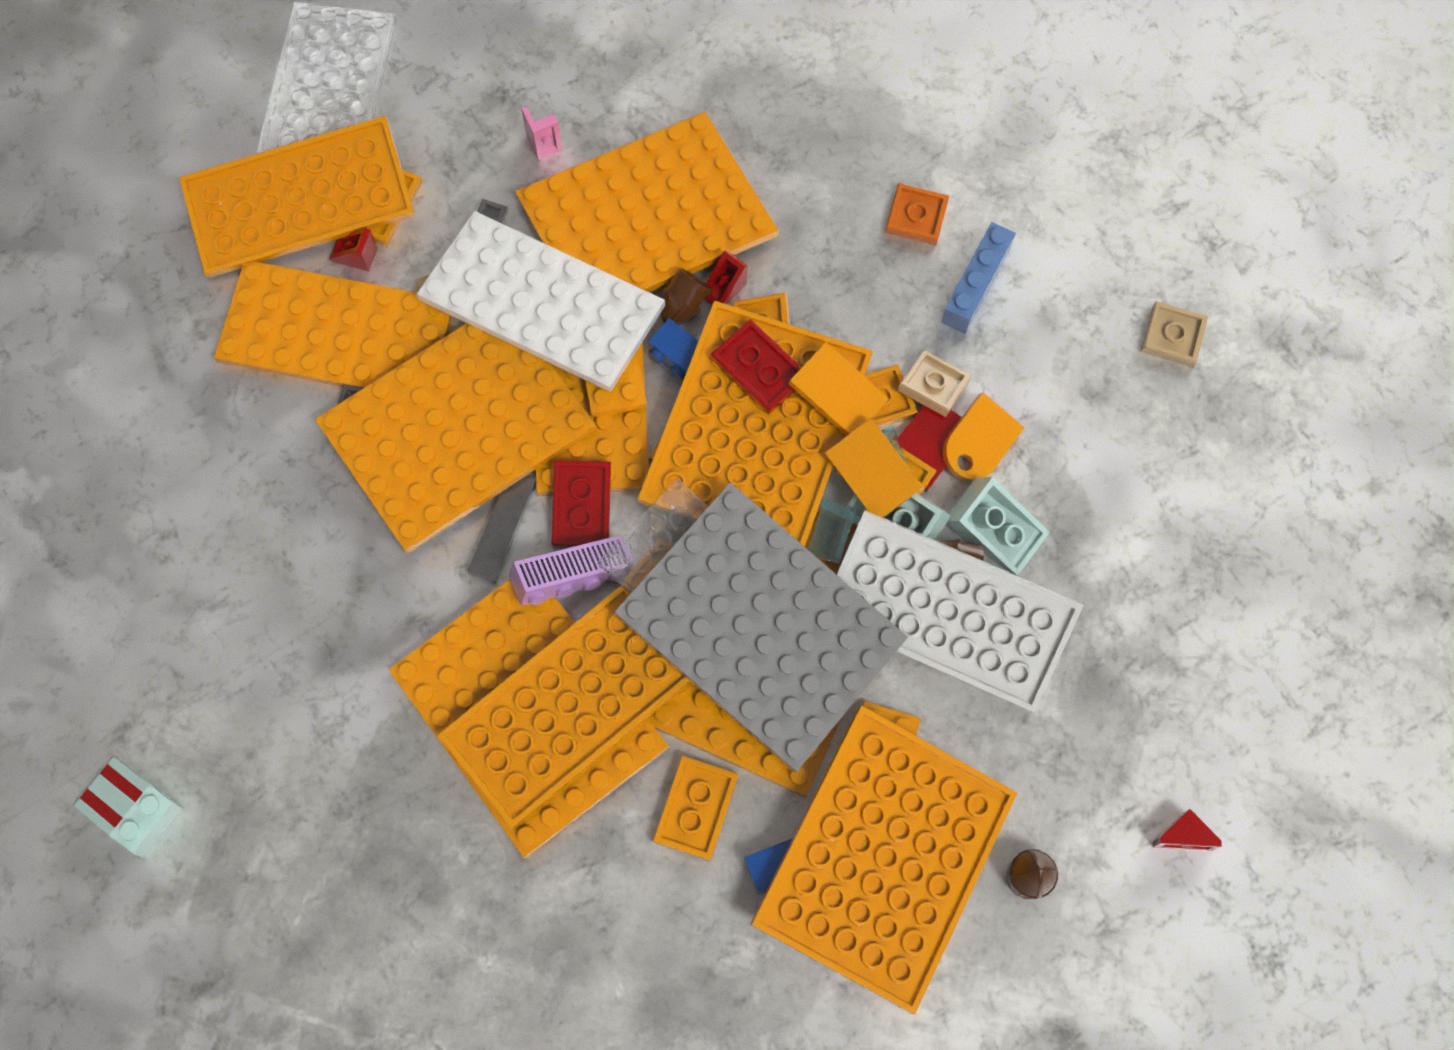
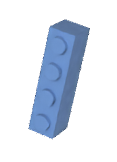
[941,222,1016,334]

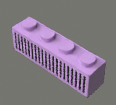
[509,535,634,606]

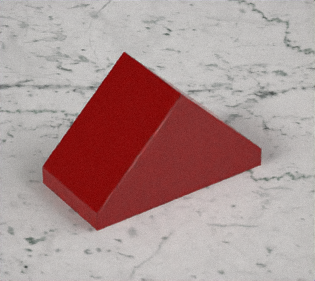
[329,227,378,271]
[704,250,748,305]
[1153,809,1222,851]

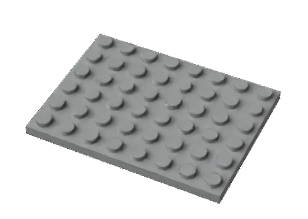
[614,483,908,772]

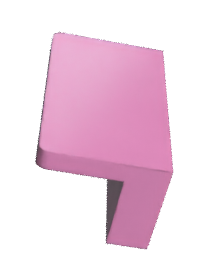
[521,106,563,160]

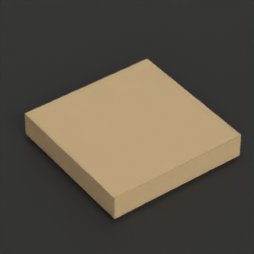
[1141,301,1208,368]
[897,350,972,417]

